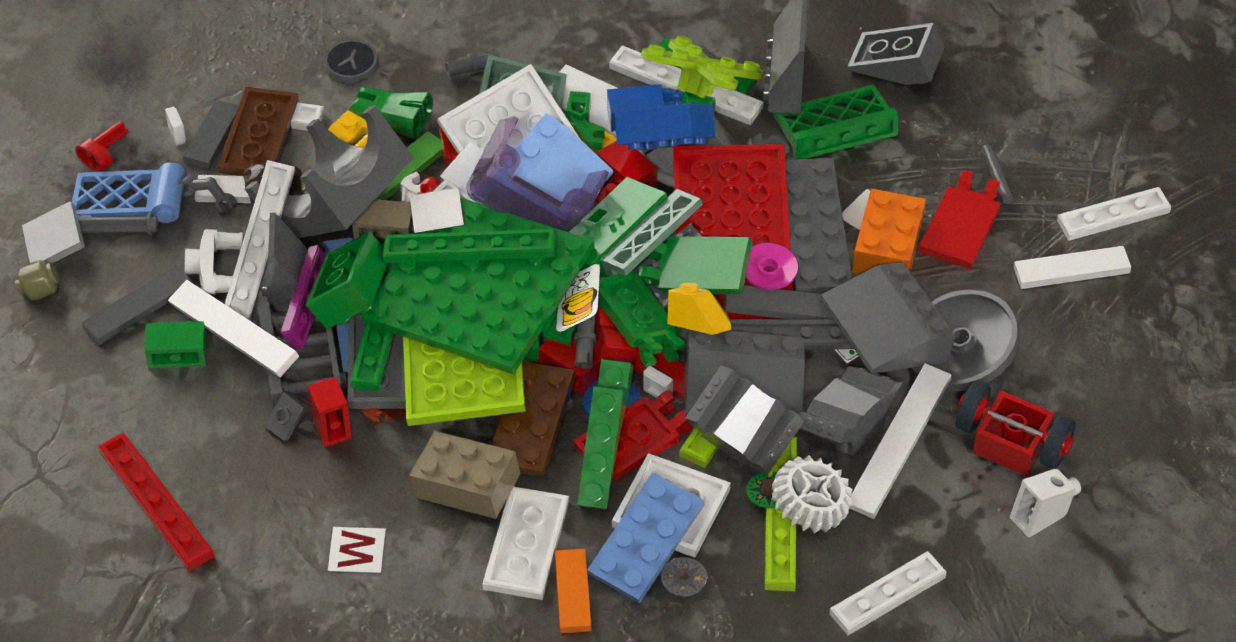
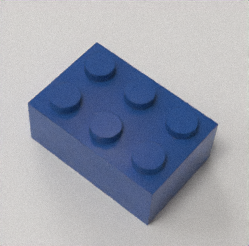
[615,103,716,150]

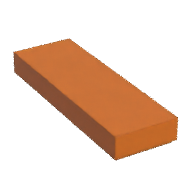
[555,549,591,633]

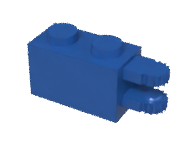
[607,84,684,132]

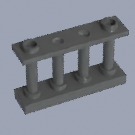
[258,303,347,409]

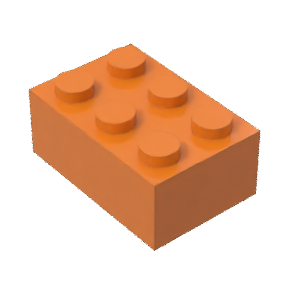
[852,189,926,274]

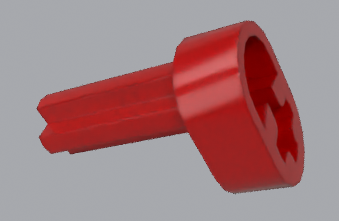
[75,121,129,172]

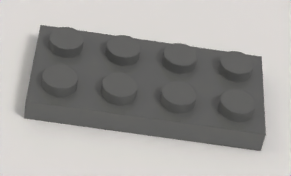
[348,313,406,409]

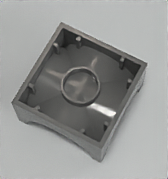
[244,105,414,238]

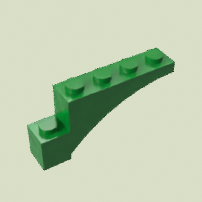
[577,359,634,509]

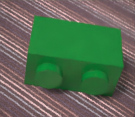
[144,321,207,368]

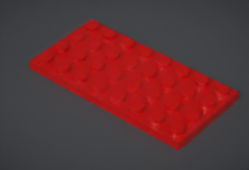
[673,144,793,319]

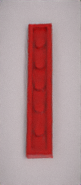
[98,432,215,572]

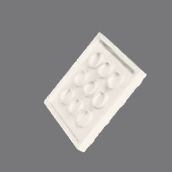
[437,64,581,165]

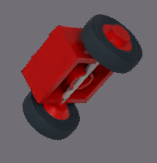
[955,380,1076,476]

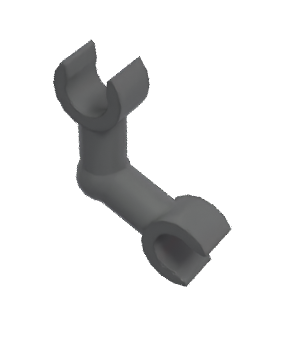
[179,176,236,213]

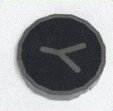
[324,39,378,84]

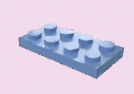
[587,472,705,604]

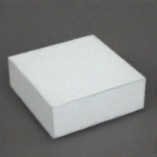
[291,103,324,131]
[165,106,186,146]
[643,366,673,398]

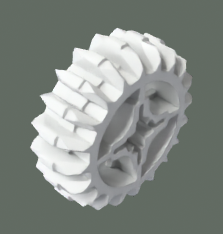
[772,455,853,534]

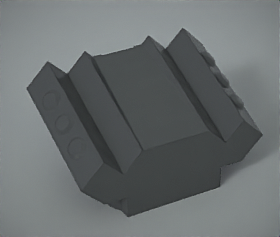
[685,365,804,474]
[799,366,902,456]

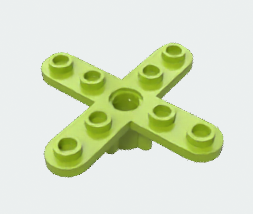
[641,36,764,98]

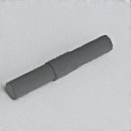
[981,144,1014,204]

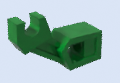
[566,91,605,150]

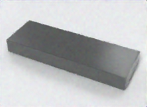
[183,99,239,169]

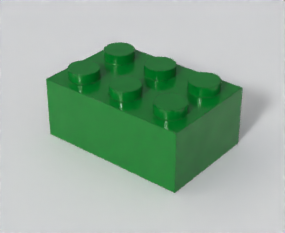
[306,231,388,329]

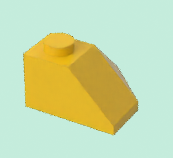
[668,283,731,335]

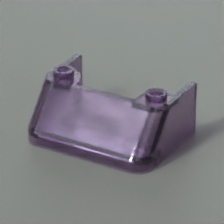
[466,116,609,232]

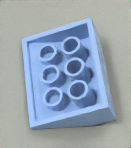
[476,113,613,231]

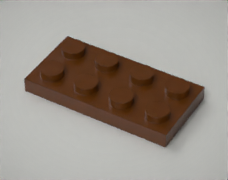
[218,87,299,176]
[492,362,576,477]

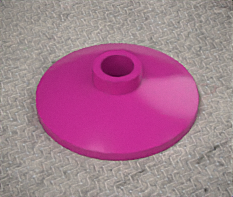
[745,243,798,290]

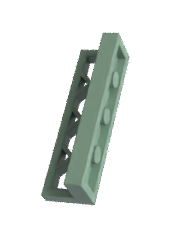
[600,189,703,276]

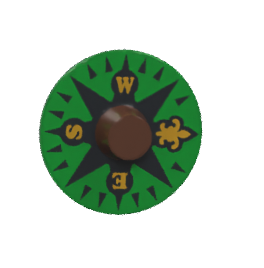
[746,472,777,508]

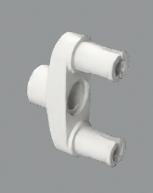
[185,229,243,295]

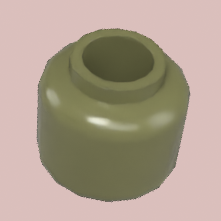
[15,260,60,301]

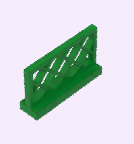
[773,85,898,160]

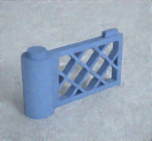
[72,163,186,223]

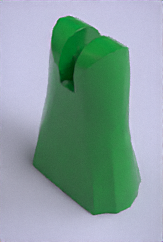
[349,87,433,140]

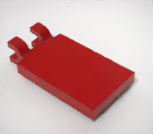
[918,170,1001,270]
[573,390,693,483]

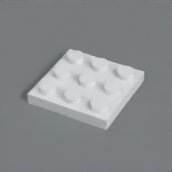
[612,453,731,557]

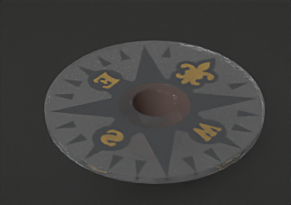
[661,557,707,596]

